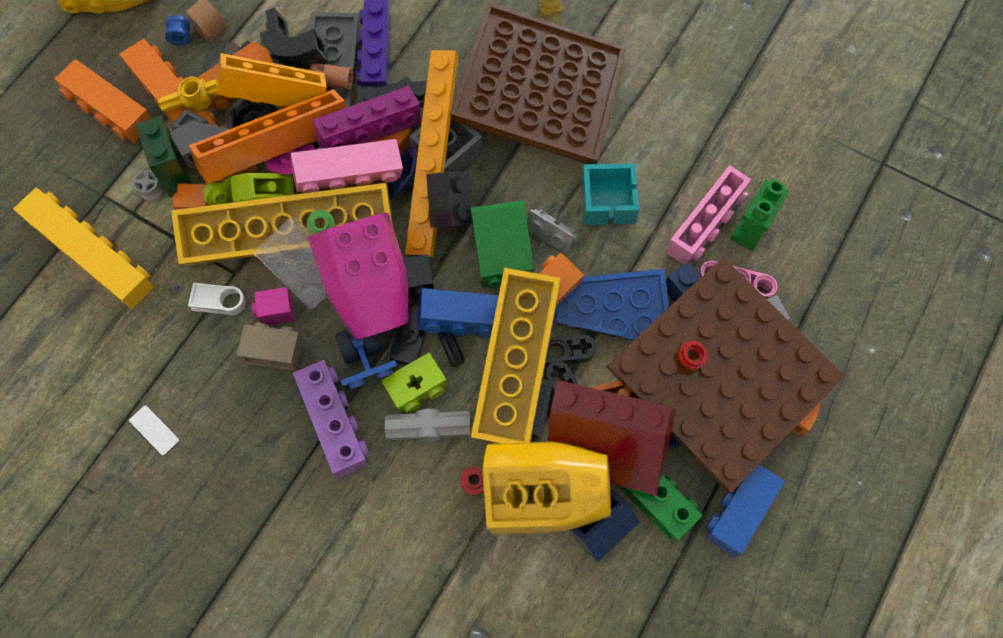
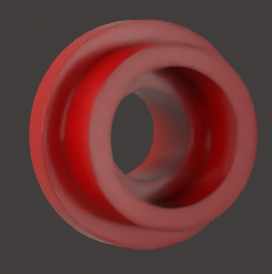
[678,341,708,370]
[460,467,484,496]

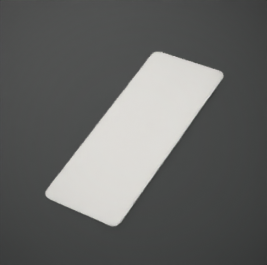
[129,406,179,455]

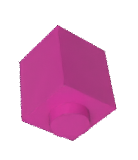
[252,287,295,325]

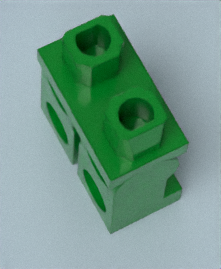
[730,179,790,251]

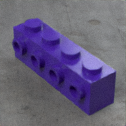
[357,0,391,86]

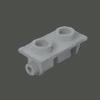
[527,209,579,255]

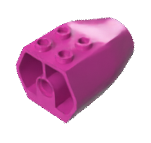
[307,213,408,339]

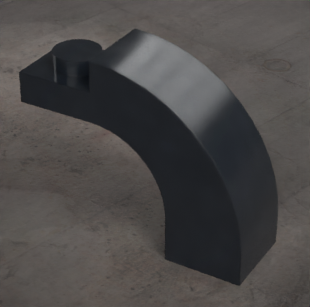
[260,7,328,70]

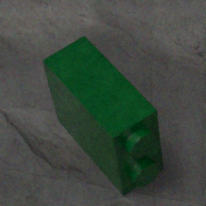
[136,116,192,197]

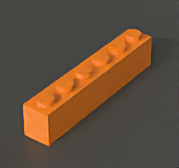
[189,89,346,184]

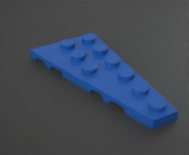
[553,269,669,341]

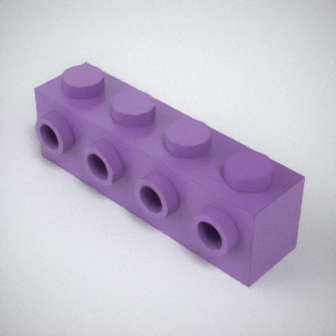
[293,360,370,479]

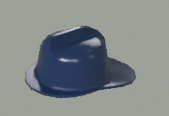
[386,145,418,199]

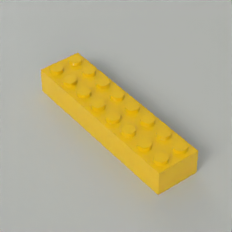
[171,183,394,265]

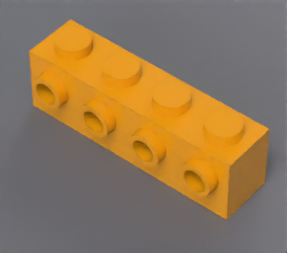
[216,53,327,108]

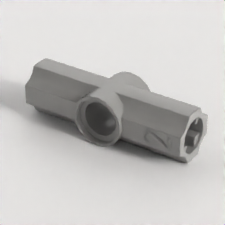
[385,409,471,442]

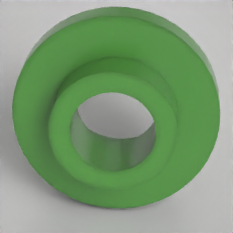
[307,210,335,234]

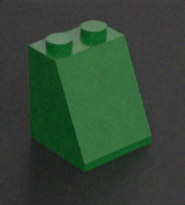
[471,200,534,288]

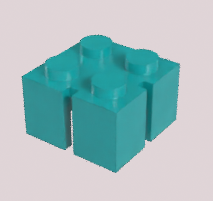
[581,163,639,225]

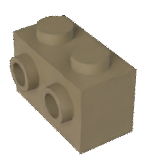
[237,323,303,371]

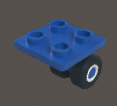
[335,330,397,389]

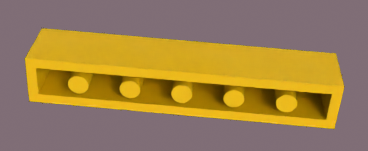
[13,187,154,310]

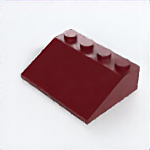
[547,380,677,496]

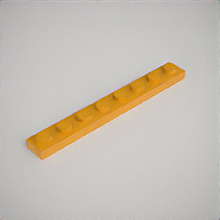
[405,50,459,258]

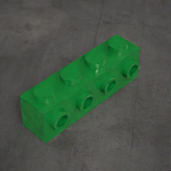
[617,475,703,544]

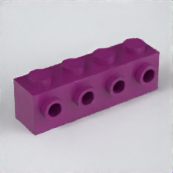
[313,86,420,149]

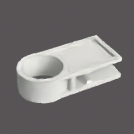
[188,283,246,315]

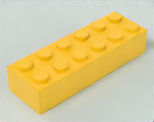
[471,268,561,443]

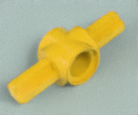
[158,77,217,112]

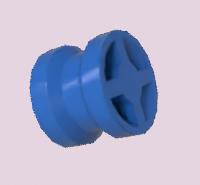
[165,15,191,46]

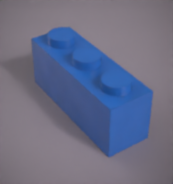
[417,288,499,338]
[705,465,785,558]

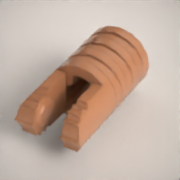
[310,64,354,90]

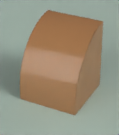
[186,0,227,43]

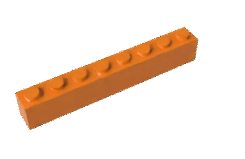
[119,39,260,183]

